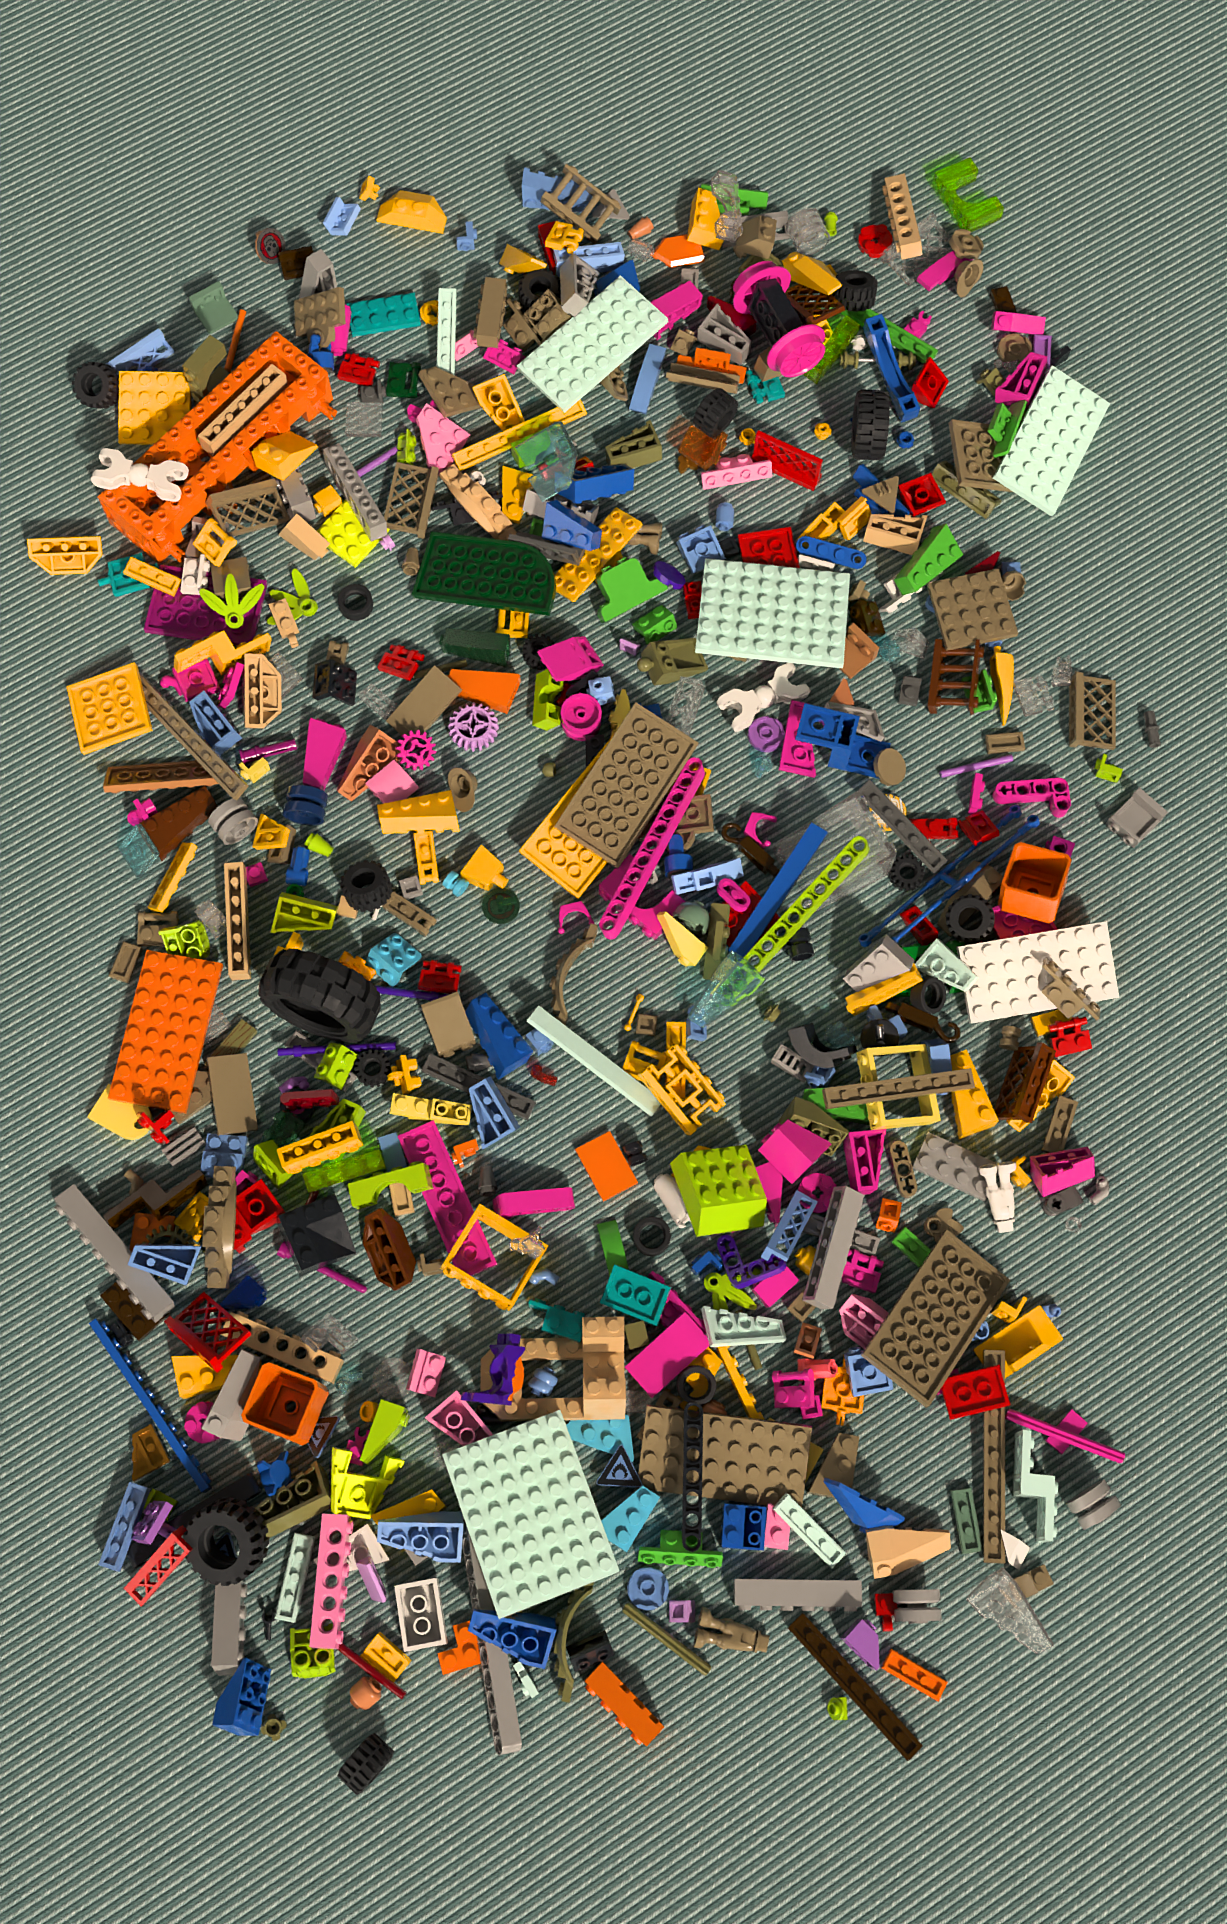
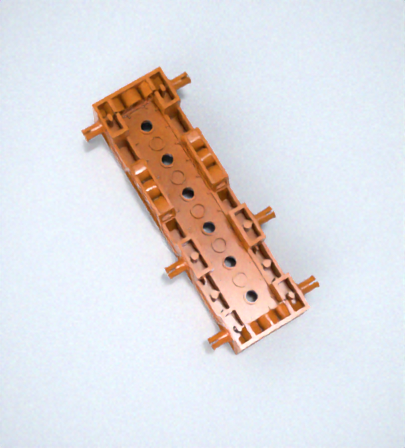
[98,331,337,564]

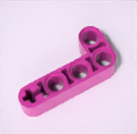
[992,778,1071,818]
[492,1187,575,1220]

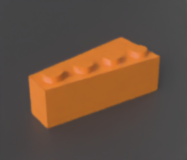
[584,1661,664,1747]

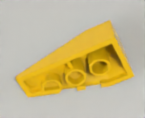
[499,244,547,274]
[1006,1059,1075,1132]

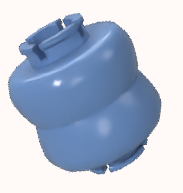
[528,1366,558,1398]

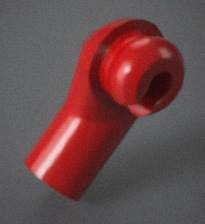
[555,681,571,707]

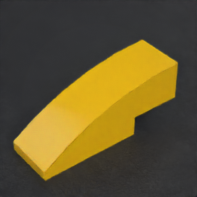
[796,502,845,549]

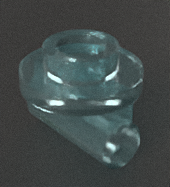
[754,756,773,778]

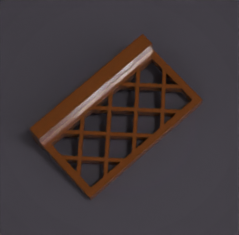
[785,284,845,326]
[994,1042,1056,1123]

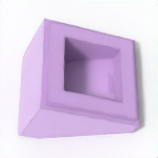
[619,638,641,655]
[669,1600,695,1622]

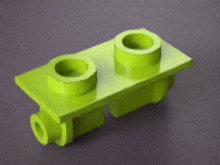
[397,429,416,466]

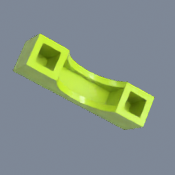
[348,1161,433,1209]

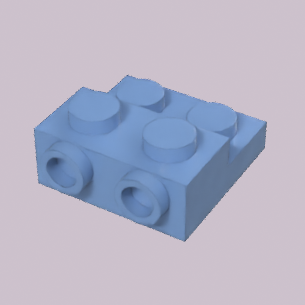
[676,525,726,574]
[200,1133,248,1178]
[844,1347,893,1397]

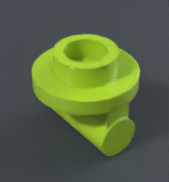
[827,1697,848,1720]

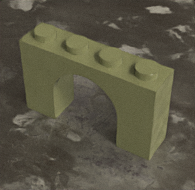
[182,335,230,406]

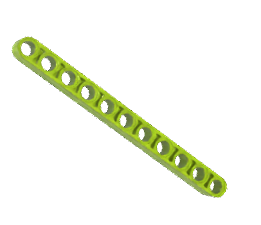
[718,836,870,1000]

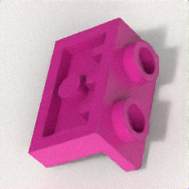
[483,339,526,375]

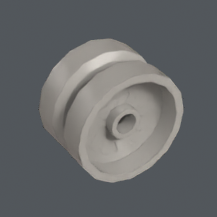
[208,798,258,845]
[1066,1479,1122,1530]
[893,1589,942,1624]

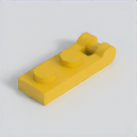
[414,831,439,885]

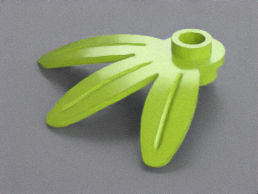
[266,568,318,625]
[199,574,264,629]
[704,1268,761,1312]

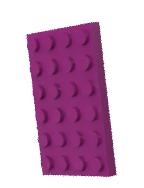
[144,565,268,646]

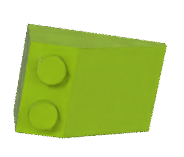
[360,1399,410,1464]

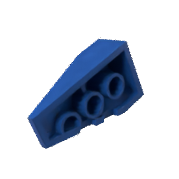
[823,1478,905,1534]
[468,1609,556,1669]

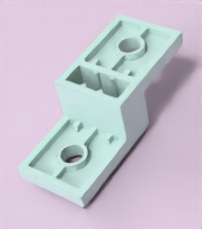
[1013,1430,1058,1542]

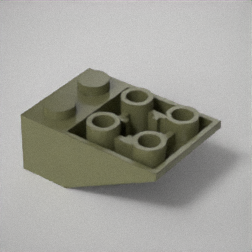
[779,1096,849,1157]

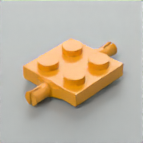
[821,1355,864,1426]

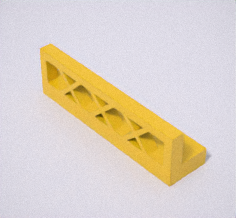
[845,963,923,1016]

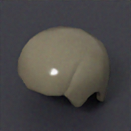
[1001,570,1026,601]

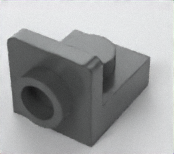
[361,380,386,406]
[898,676,922,706]

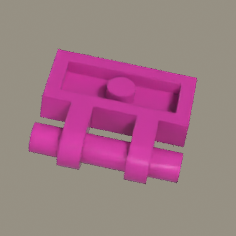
[842,1249,884,1294]

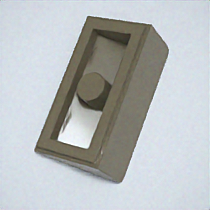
[267,825,296,864]

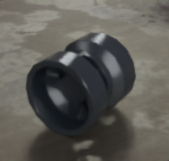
[623,1141,648,1167]

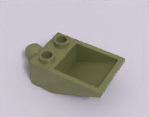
[637,638,708,685]

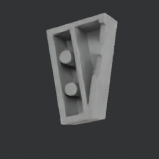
[299,249,337,299]
[697,304,752,366]

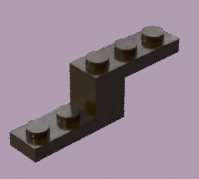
[103,1170,208,1230]

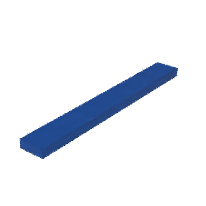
[728,822,828,959]

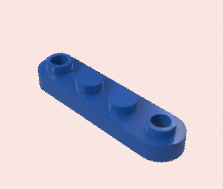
[796,536,866,569]

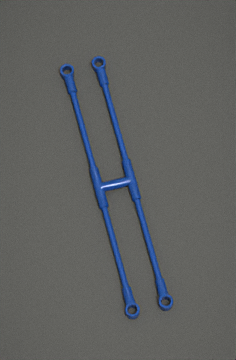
[858,805,1040,947]

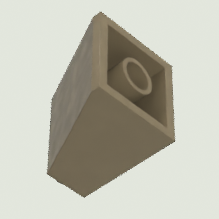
[421,992,476,1058]

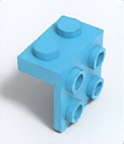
[365,933,422,988]

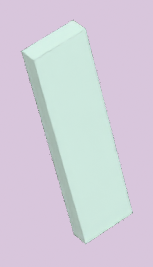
[772,1493,846,1569]
[274,1533,316,1623]

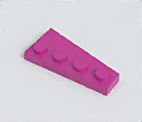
[778,700,816,778]

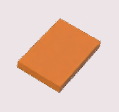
[575,1131,638,1202]

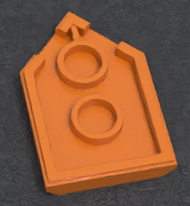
[650,234,704,268]

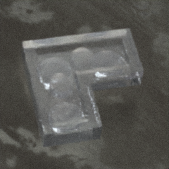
[301,1312,358,1354]

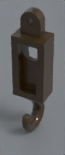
[721,822,780,878]
[884,1002,961,1043]

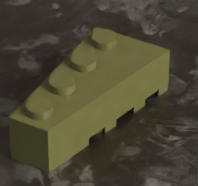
[255,1460,331,1538]

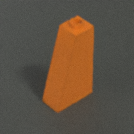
[446,669,521,714]

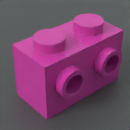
[751,1262,799,1308]

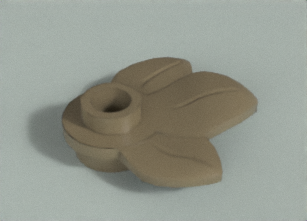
[924,1208,964,1242]

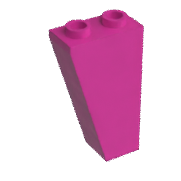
[303,718,347,791]

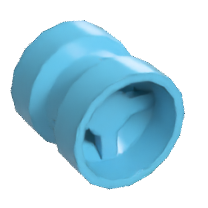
[442,871,469,897]

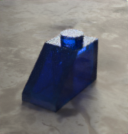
[219,1274,268,1310]

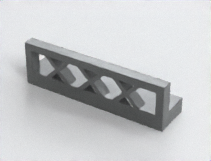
[508,531,585,566]

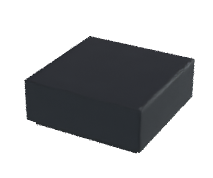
[719,536,740,560]

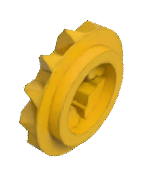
[420,300,438,326]

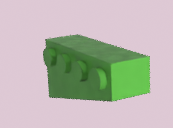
[894,523,963,596]
[802,1087,883,1125]

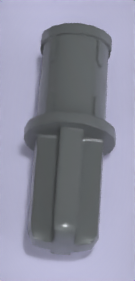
[1143,710,1161,748]

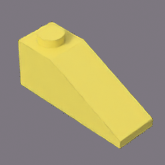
[657,912,708,967]

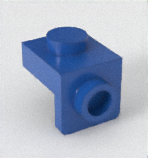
[691,1251,723,1275]

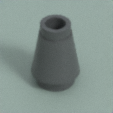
[466,1053,493,1073]
[478,1165,498,1197]

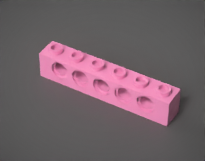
[309,1514,353,1649]

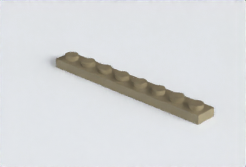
[822,1068,975,1109]

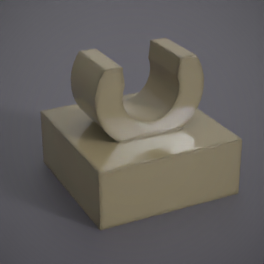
[848,579,870,603]

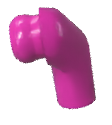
[160,675,182,696]

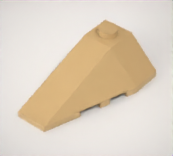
[865,1526,951,1579]

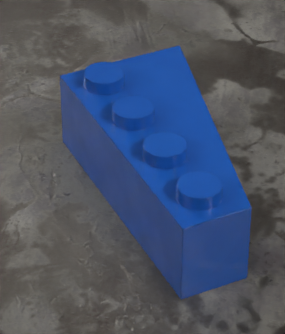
[465,992,533,1080]

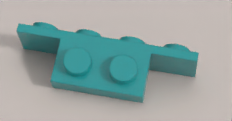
[528,1298,585,1342]

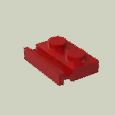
[958,810,1000,846]

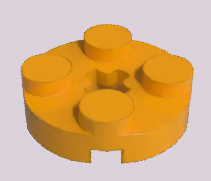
[338,951,376,981]

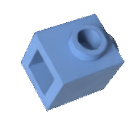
[526,1028,553,1056]

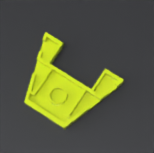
[331,1447,405,1519]

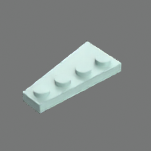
[701,1306,787,1347]

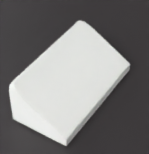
[798,554,835,572]

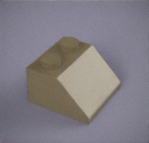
[735,215,777,259]

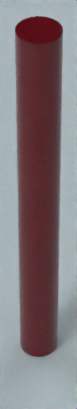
[337,1643,407,1700]

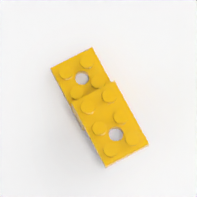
[174,630,272,675]

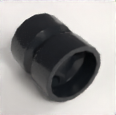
[787,928,815,961]

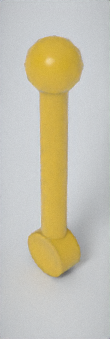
[624,994,644,1031]

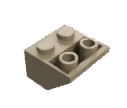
[524,289,573,341]

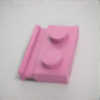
[406,1349,446,1397]

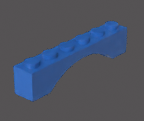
[863,314,920,423]

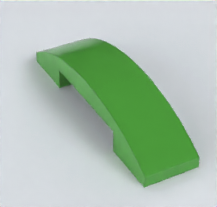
[597,1220,629,1277]

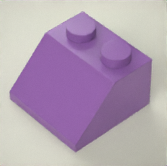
[840,1619,880,1671]

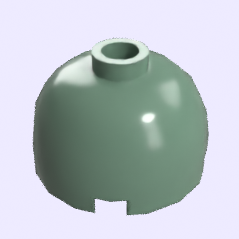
[672,900,710,936]

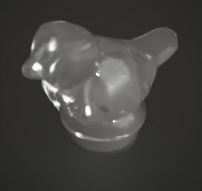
[509,1226,545,1259]

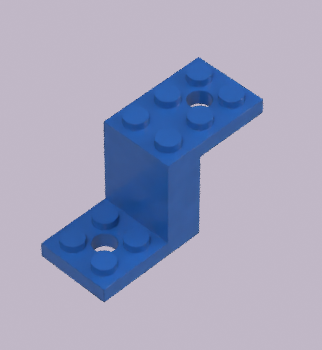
[795,703,891,779]

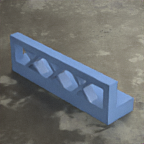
[761,1190,818,1262]
[98,1482,151,1572]

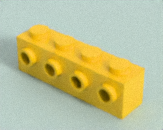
[277,1121,363,1174]

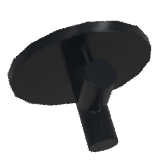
[860,1019,899,1057]

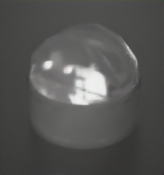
[1065,1217,1082,1233]

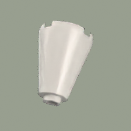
[654,1174,691,1228]

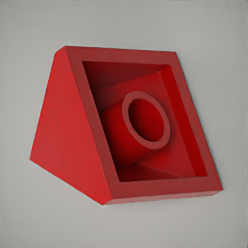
[898,473,946,517]

